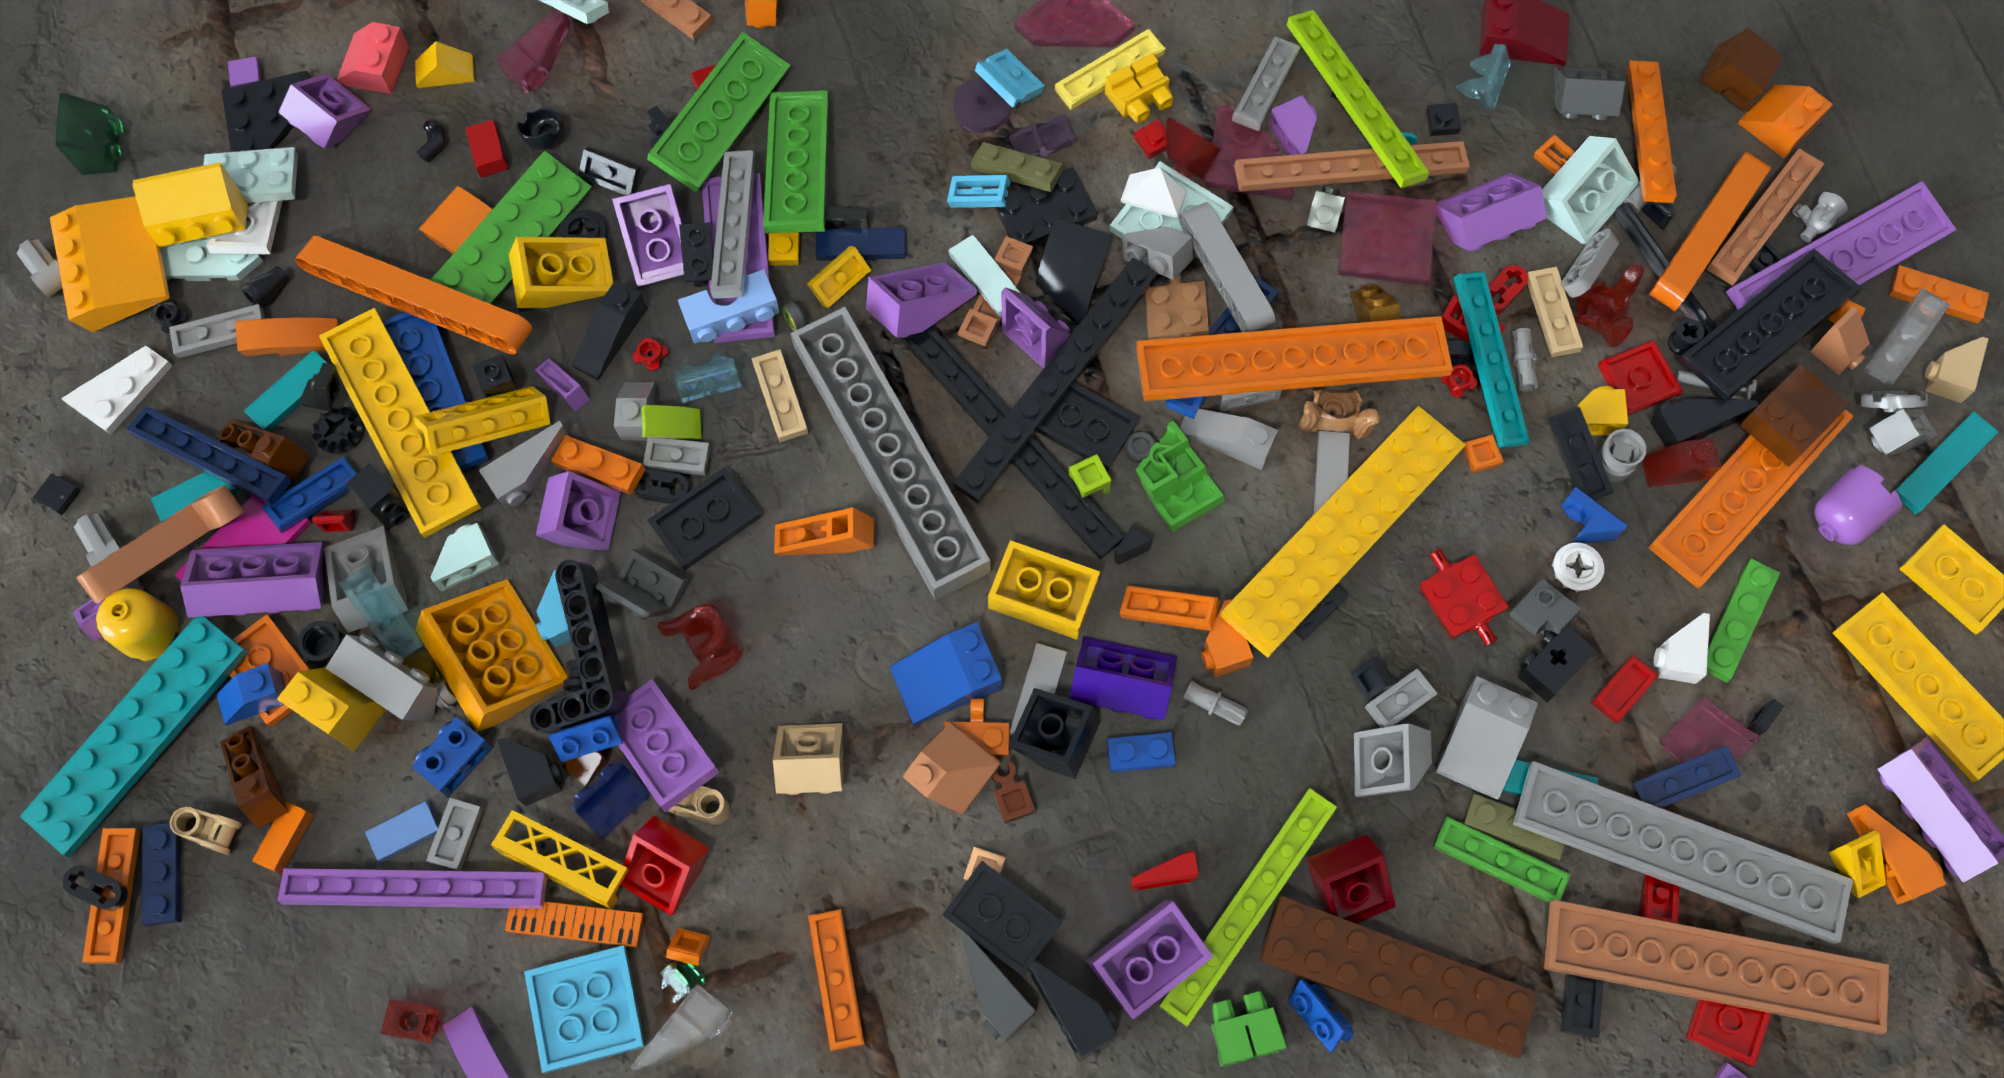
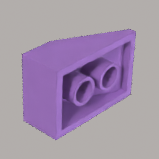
[612,184,684,287]
[866,262,977,338]
[1001,287,1071,369]

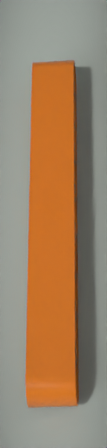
[295,236,533,355]

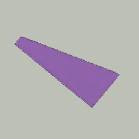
[535,358,590,412]

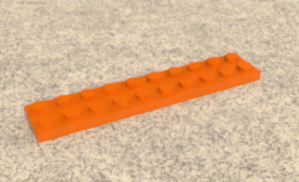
[1136,316,1453,401]

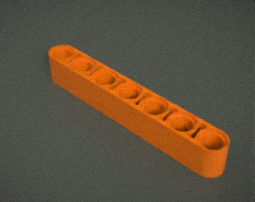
[1649,151,1771,311]

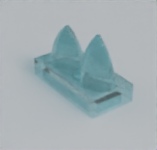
[1456,44,1510,110]
[673,352,741,403]

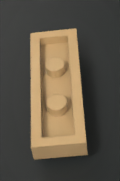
[1527,267,1583,358]
[751,349,808,443]

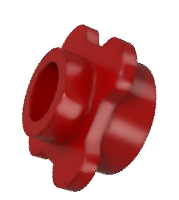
[632,338,669,371]
[1440,364,1477,398]

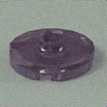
[953,78,1011,133]

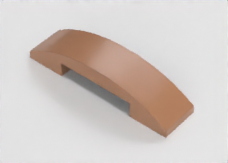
[958,236,1033,347]

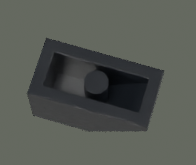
[497,738,564,806]

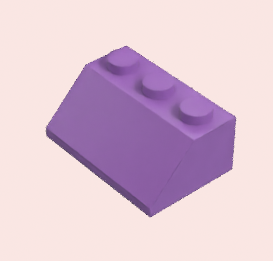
[1433,173,1547,251]
[1086,900,1213,1020]

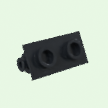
[679,222,713,287]

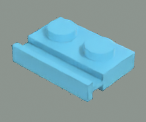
[975,49,1045,108]

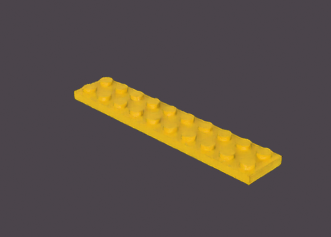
[1219,405,1466,658]

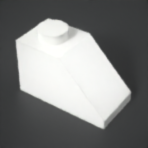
[1654,613,1710,684]

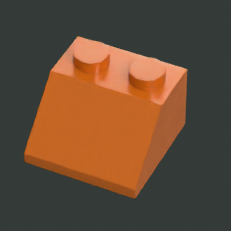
[1738,84,1833,159]

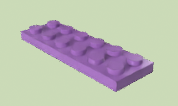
[702,173,775,343]

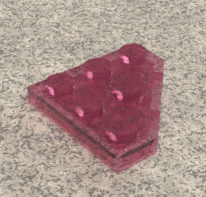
[1014,0,1135,47]
[1205,105,1294,200]

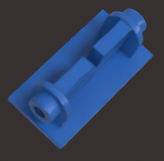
[548,714,623,762]
[1288,979,1354,1053]

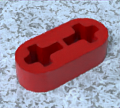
[1489,265,1528,315]

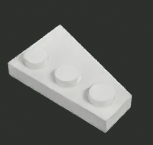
[61,346,173,435]

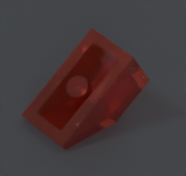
[1166,117,1221,180]
[1642,438,1721,488]

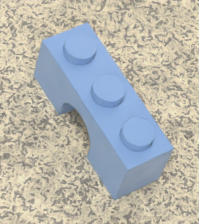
[678,269,780,344]

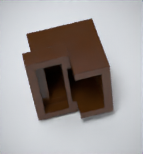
[1700,28,1783,111]

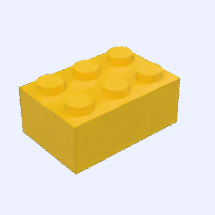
[988,540,1100,640]

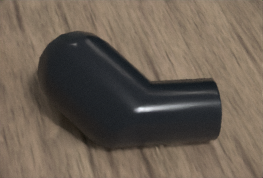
[416,118,445,163]

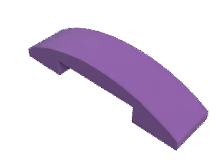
[443,1006,511,1078]

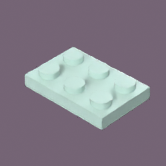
[203,147,298,203]

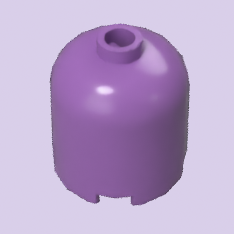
[1814,465,1902,545]

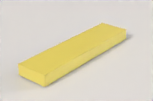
[1055,29,1165,110]

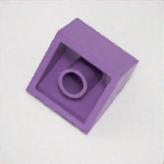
[279,73,372,148]
[536,471,621,551]

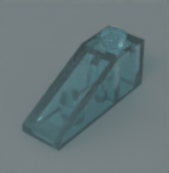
[339,565,423,658]

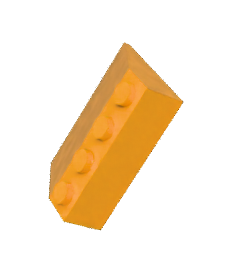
[50,196,170,332]
[415,579,567,733]

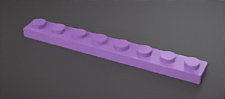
[277,868,548,909]

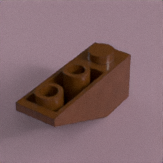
[216,420,310,482]
[220,726,288,829]

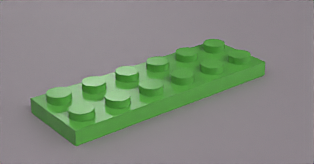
[647,31,790,193]
[763,90,829,234]
[431,151,592,305]

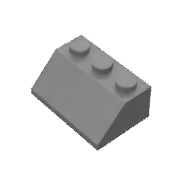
[326,634,438,722]

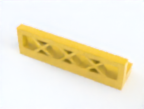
[414,386,550,456]
[491,810,628,910]

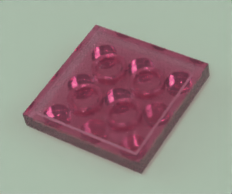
[1338,191,1436,286]

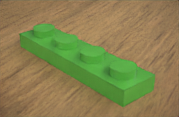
[1707,558,1780,683]

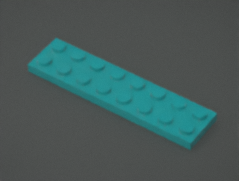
[20,616,249,857]

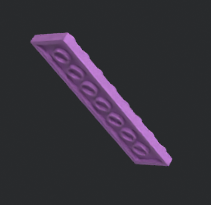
[1726,181,1957,310]

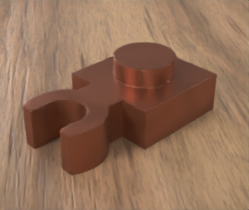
[992,761,1035,824]

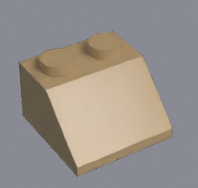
[773,723,844,795]

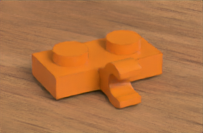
[944,699,1009,757]

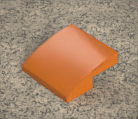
[419,186,493,254]

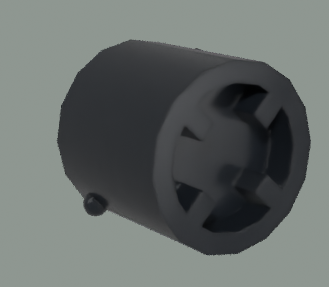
[297,621,345,668]

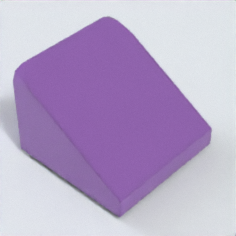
[74,599,105,641]

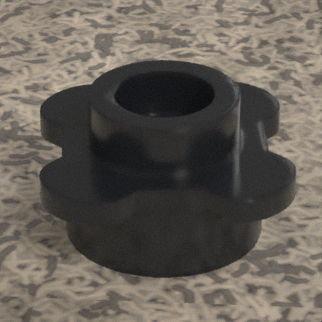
[151,300,188,333]

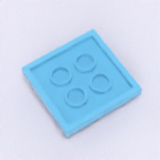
[524,945,646,1074]

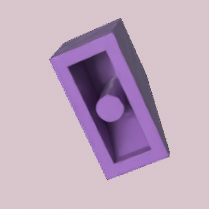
[1268,95,1317,155]

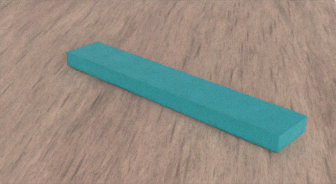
[1453,271,1530,449]

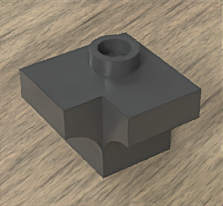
[1510,579,1581,636]

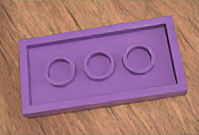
[612,679,720,812]

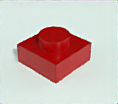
[1134,119,1174,160]

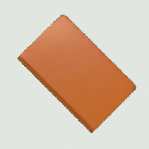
[252,802,315,875]

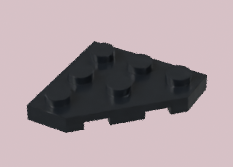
[221,70,311,152]

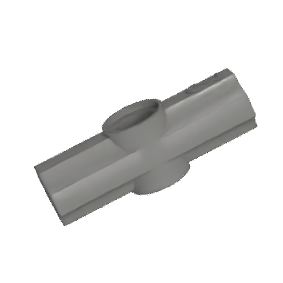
[74,513,144,590]

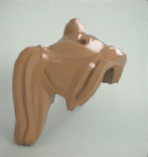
[1298,388,1381,440]

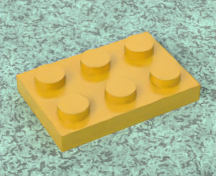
[1900,524,2004,635]

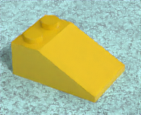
[509,237,613,308]

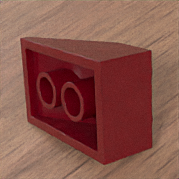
[1479,0,1569,66]

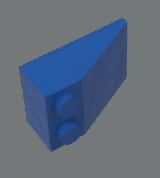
[890,622,1003,726]

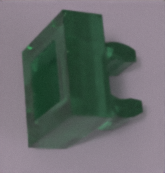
[660,961,707,1002]

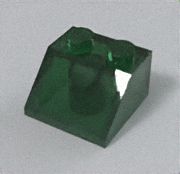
[55,93,123,175]

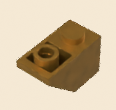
[1350,284,1401,323]

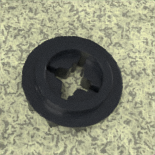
[558,210,607,238]
[312,407,363,454]

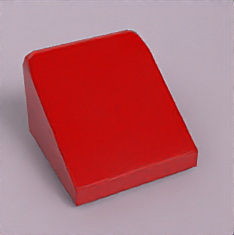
[312,509,355,533]

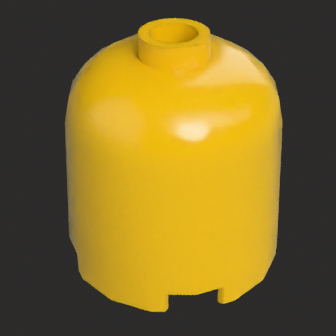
[96,588,180,661]

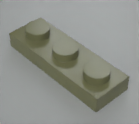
[971,142,1063,192]
[1463,794,1565,863]

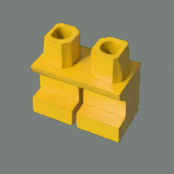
[1105,53,1173,124]

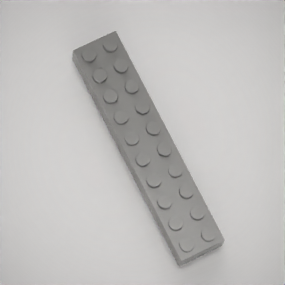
[790,307,991,601]

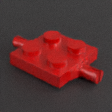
[1419,548,1509,647]

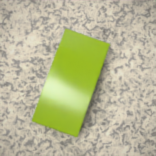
[641,405,701,440]

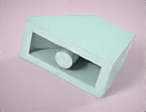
[431,523,499,592]

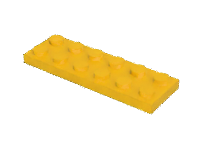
[1832,592,2004,783]

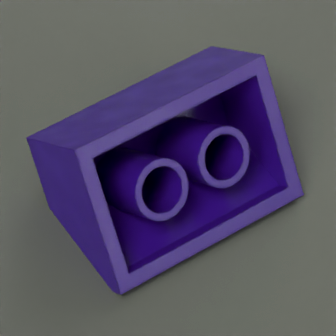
[1069,636,1177,720]

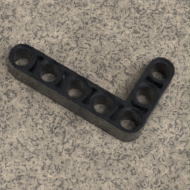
[529,560,628,733]

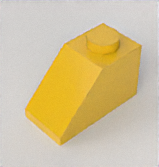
[1577,386,1628,435]

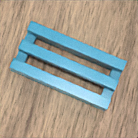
[947,175,1011,208]

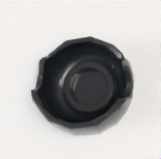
[516,108,564,150]

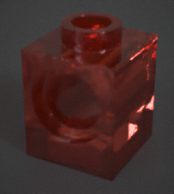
[381,999,440,1043]

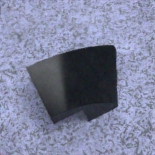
[1035,218,1112,325]

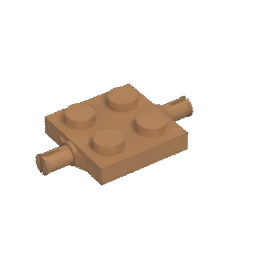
[1145,273,1210,340]

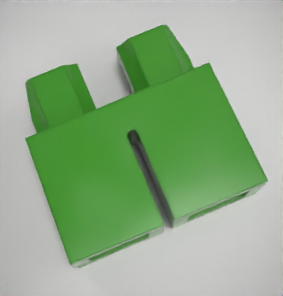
[1211,991,1287,1067]

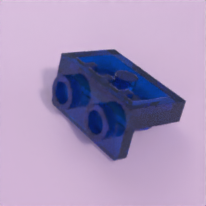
[570,761,651,840]

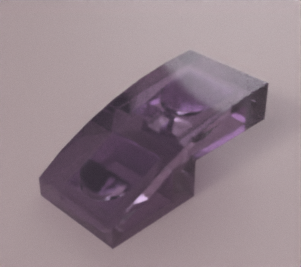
[1009,113,1078,157]

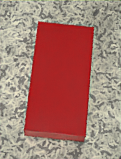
[1591,655,1659,724]

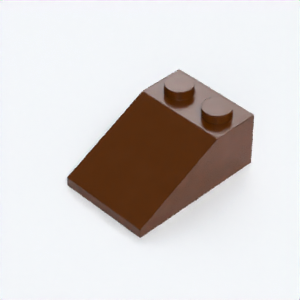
[1740,364,1849,467]

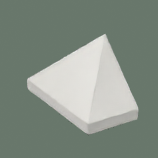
[1121,168,1186,219]

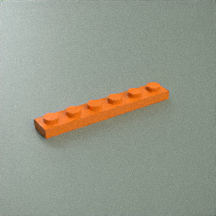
[1626,60,1677,203]

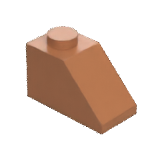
[1810,306,1870,375]

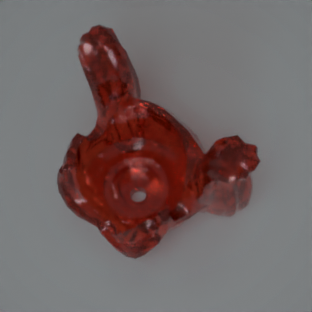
[1575,264,1645,349]
[657,604,742,690]

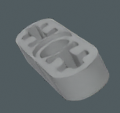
[1561,229,1619,298]

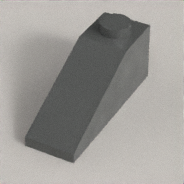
[962,934,1036,1042]

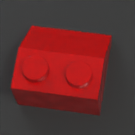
[620,815,710,916]

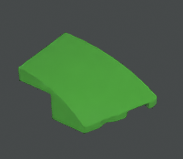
[1136,420,1225,533]

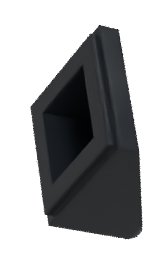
[1642,202,1676,230]
[1114,528,1152,565]

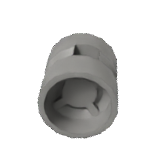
[1598,429,1646,482]

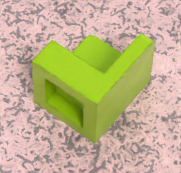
[1068,454,1111,498]

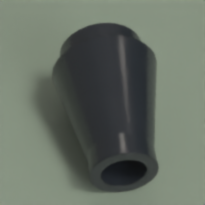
[242,266,289,306]

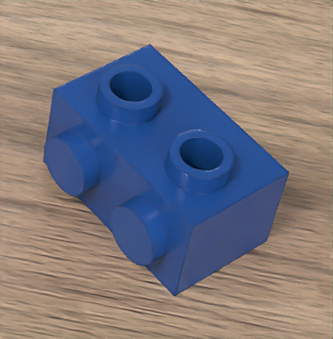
[411,717,493,798]

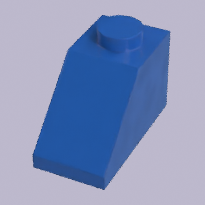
[217,663,286,725]

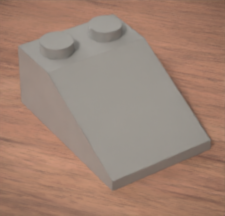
[324,526,409,633]
[1436,676,1538,800]

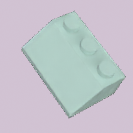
[1542,136,1639,244]

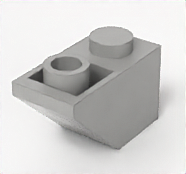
[1122,227,1193,280]

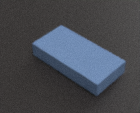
[365,801,439,863]

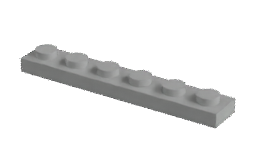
[711,150,756,299]

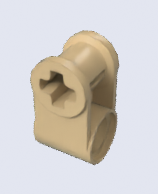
[668,786,730,825]
[170,807,243,855]

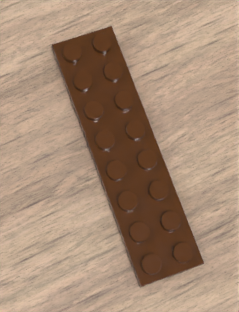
[1259,896,1538,1059]

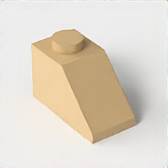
[1924,337,1988,403]

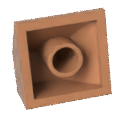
[902,722,1002,814]

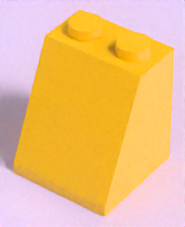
[277,667,387,752]

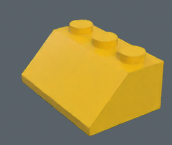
[132,162,248,247]

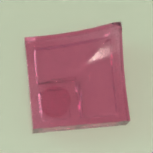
[1659,696,1760,763]

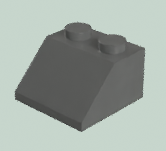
[1554,66,1626,120]

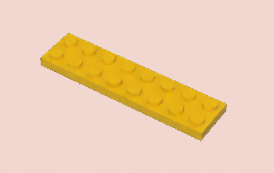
[319,308,481,538]

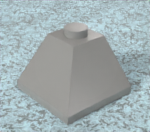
[1354,723,1432,797]

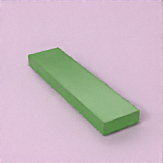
[1432,817,1571,903]

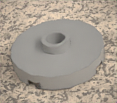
[1861,390,1928,412]

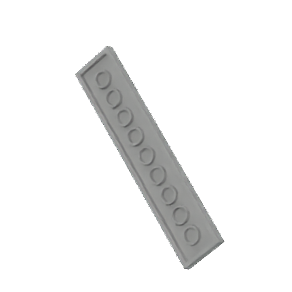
[1513,761,1853,945]

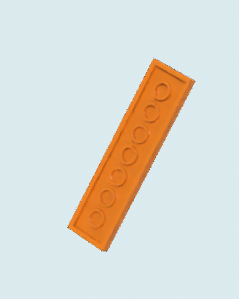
[1648,409,1853,589]

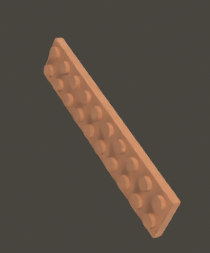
[1544,900,1889,1035]

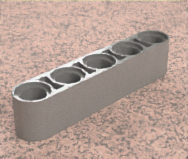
[1178,202,1275,332]

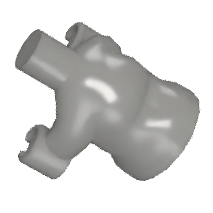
[1792,192,1848,243]

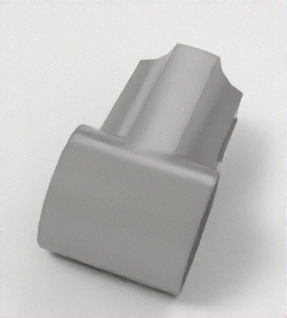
[16,239,63,298]

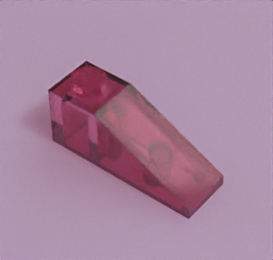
[497,9,571,95]

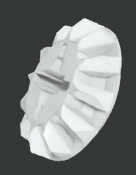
[1552,543,1604,593]

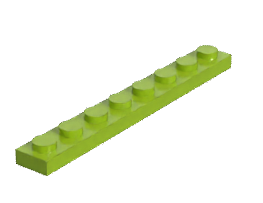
[1287,10,1429,188]
[1159,788,1337,1027]

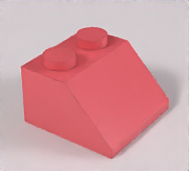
[336,22,410,95]

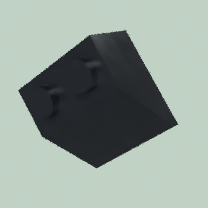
[1009,688,1100,779]

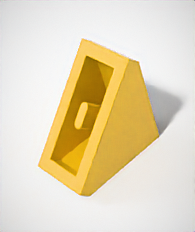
[415,41,475,88]
[1828,830,1886,899]

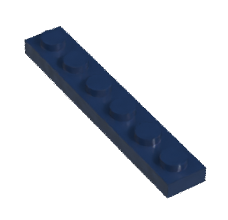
[126,406,292,506]

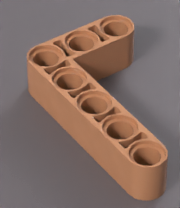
[76,485,244,604]

